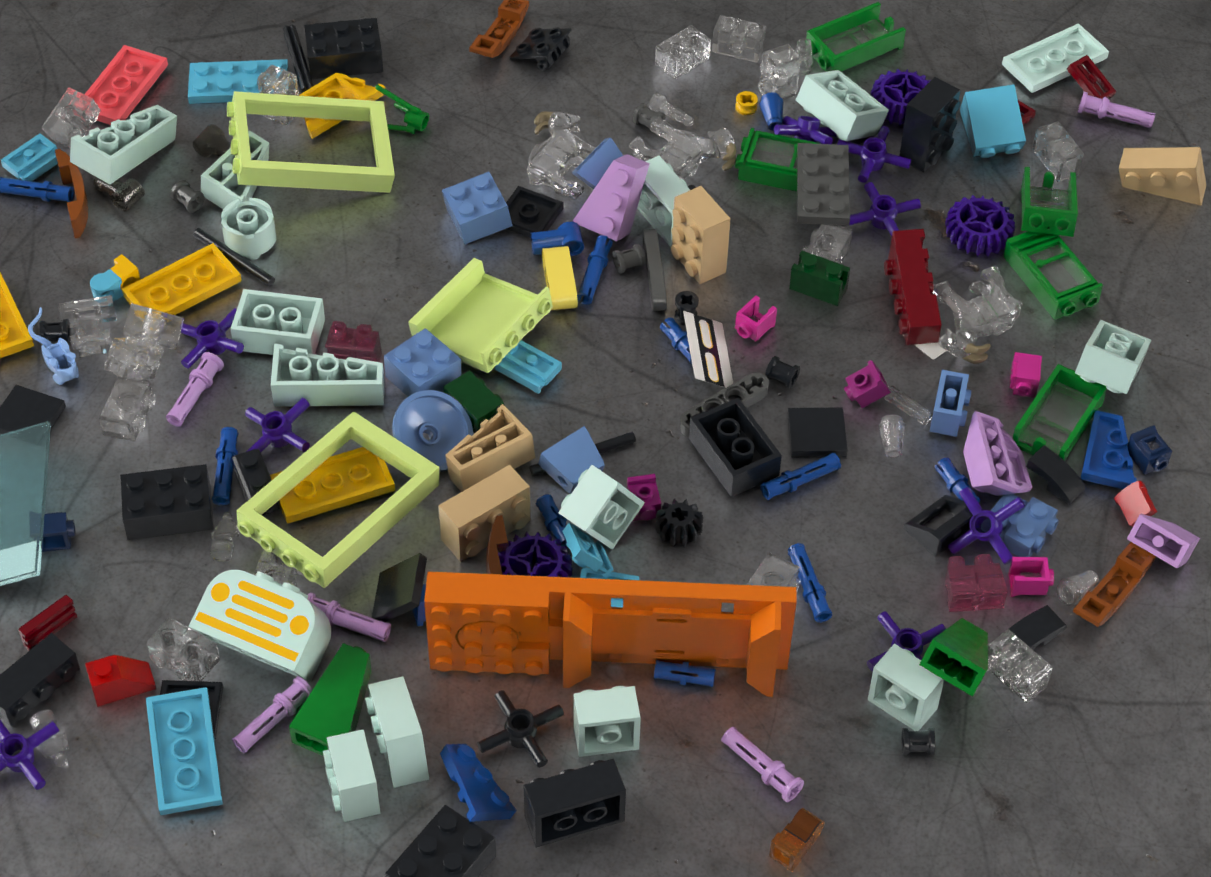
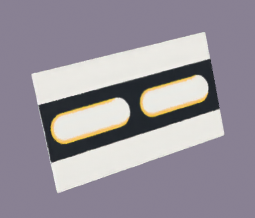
[683,311,733,388]

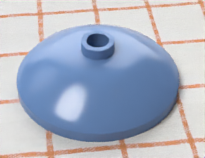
[392,390,473,472]

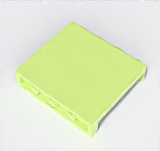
[408,258,553,373]

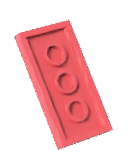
[74,45,168,125]

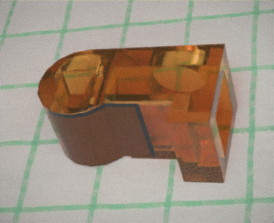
[769,808,824,872]

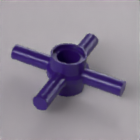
[774,116,837,144]
[837,126,912,183]
[849,182,921,237]
[180,308,244,369]
[245,398,310,452]
[948,487,1025,565]
[867,611,946,672]
[0,720,60,790]

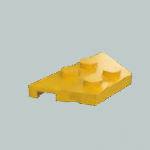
[298,72,386,139]

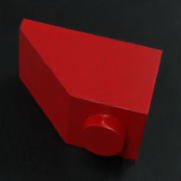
[85,654,156,707]

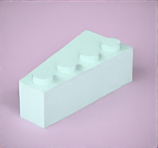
[70,105,177,184]
[271,344,385,407]

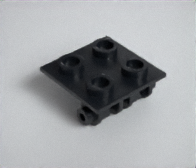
[509,27,572,71]

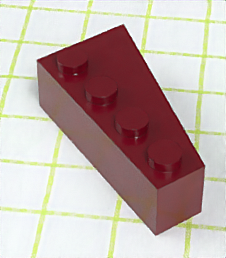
[884,229,942,345]

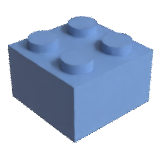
[442,172,512,245]
[384,328,462,397]

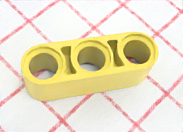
[542,246,578,311]

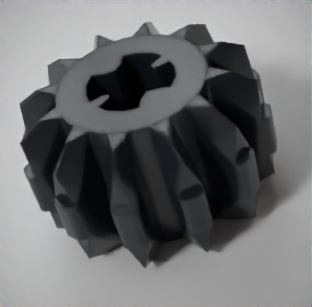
[655,498,703,547]

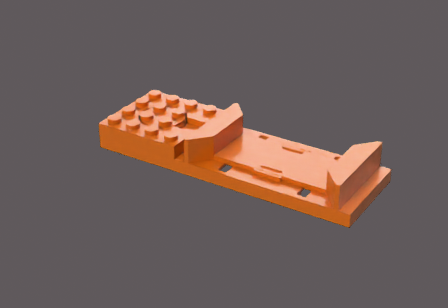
[424,572,797,697]

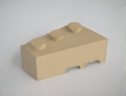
[1119,147,1206,206]
[445,404,536,492]

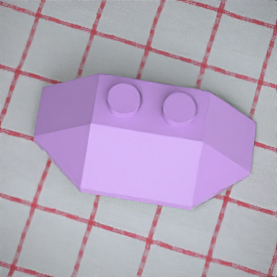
[963,411,1032,496]

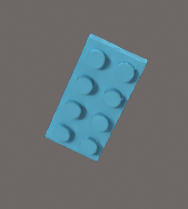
[188,59,289,104]
[146,687,223,815]

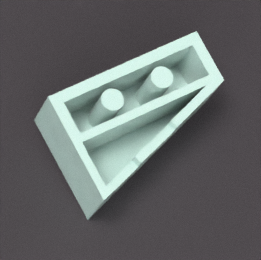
[201,130,269,209]
[365,676,429,788]

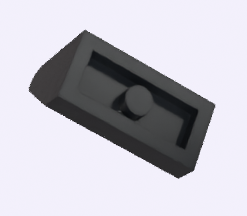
[904,495,973,557]

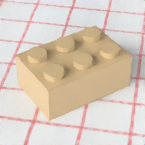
[671,186,730,284]
[438,465,531,562]

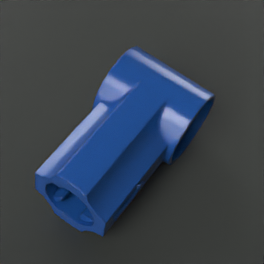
[531,222,584,256]

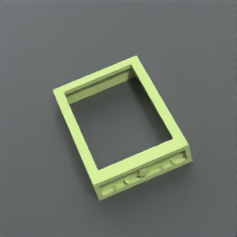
[227,91,395,193]
[236,411,439,588]

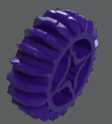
[870,69,931,126]
[945,195,1016,257]
[498,531,573,578]

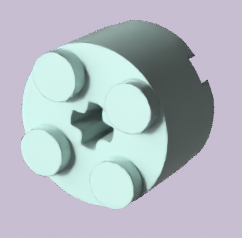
[221,198,277,260]

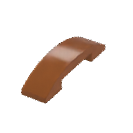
[469,0,529,58]
[55,149,88,238]
[1073,542,1156,627]

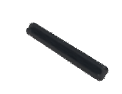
[283,24,314,93]

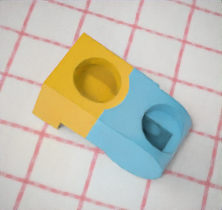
[90,254,140,305]

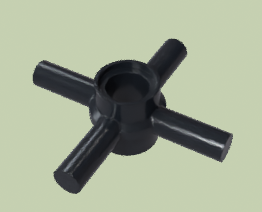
[477,690,564,768]

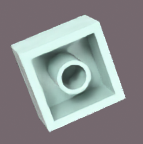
[868,643,944,731]
[574,686,641,757]
[323,729,381,822]

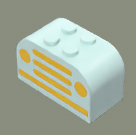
[189,570,331,683]

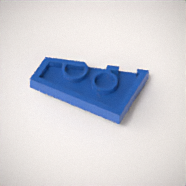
[1080,410,1137,489]
[440,744,517,822]

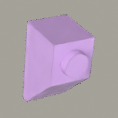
[1127,514,1200,568]

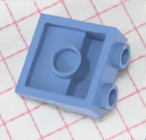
[981,494,1059,557]

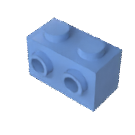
[930,370,972,437]

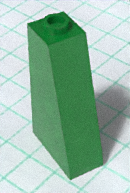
[919,618,988,697]
[289,643,371,756]

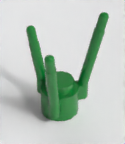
[375,85,430,134]

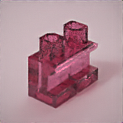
[325,321,382,362]
[944,554,1008,612]

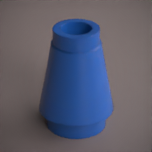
[759,92,784,131]

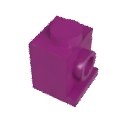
[844,360,891,408]
[627,474,662,521]

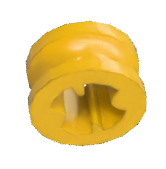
[735,91,758,115]

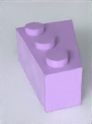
[572,154,650,241]

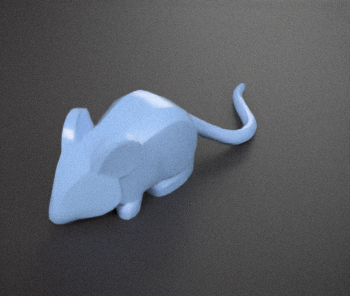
[28,307,79,385]

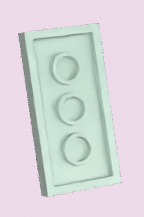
[1002,23,1109,93]

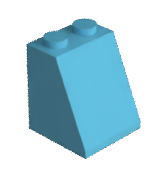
[960,84,1026,158]

